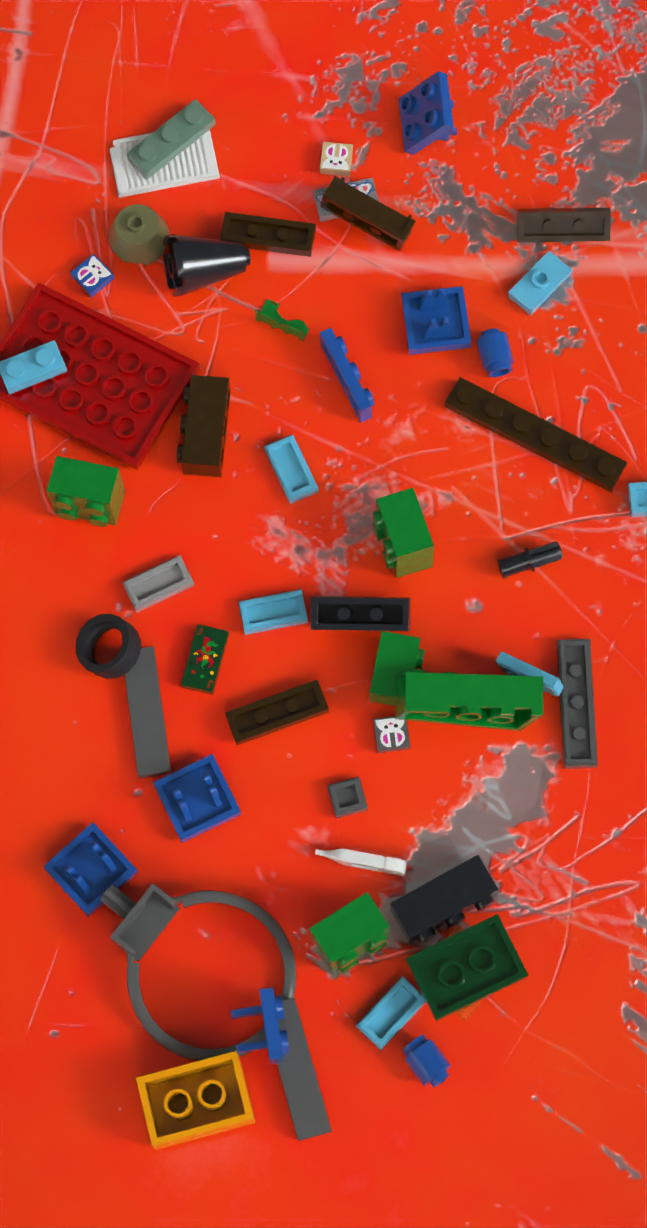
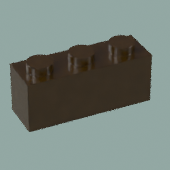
[177,375,231,477]

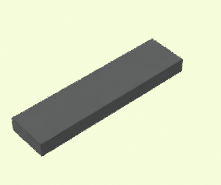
[557,639,598,769]
[125,646,172,779]
[277,997,332,1141]

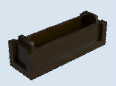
[320,176,416,251]

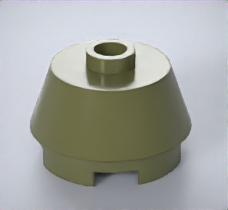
[109,204,170,266]

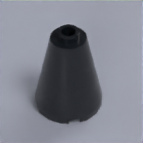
[163,234,251,297]

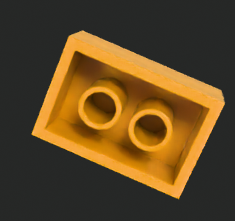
[136,1051,256,1150]

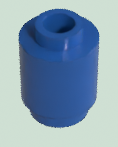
[477,328,514,378]
[402,1034,451,1088]

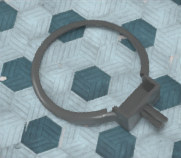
[100,883,297,1061]

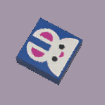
[70,254,115,298]

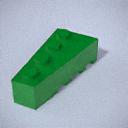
[395,669,543,731]

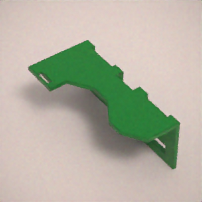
[255,299,309,341]

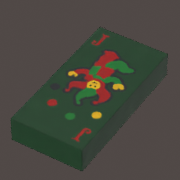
[181,624,229,695]

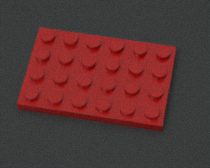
[0,283,200,471]

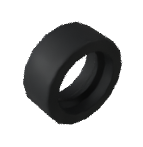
[76,613,141,679]

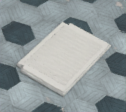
[109,130,220,198]

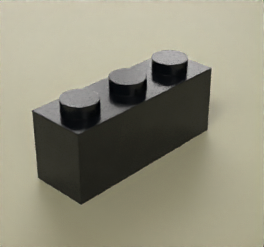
[311,596,411,631]
[390,855,499,944]

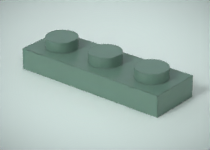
[127,99,216,179]

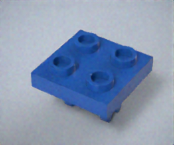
[399,71,458,155]
[401,286,471,355]
[153,754,242,843]
[43,822,138,917]
[231,987,290,1064]

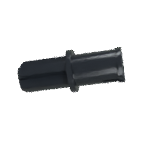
[497,542,562,579]

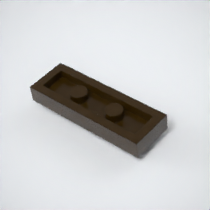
[517,207,611,242]
[220,212,316,257]
[225,680,329,745]

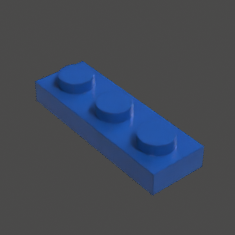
[320,328,375,423]

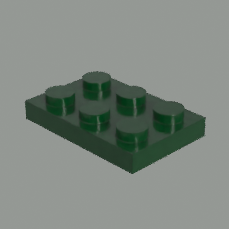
[406,914,529,1022]

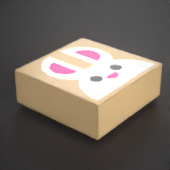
[320,142,353,176]

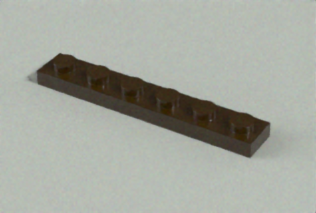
[445,377,627,493]

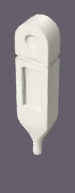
[315,849,407,876]

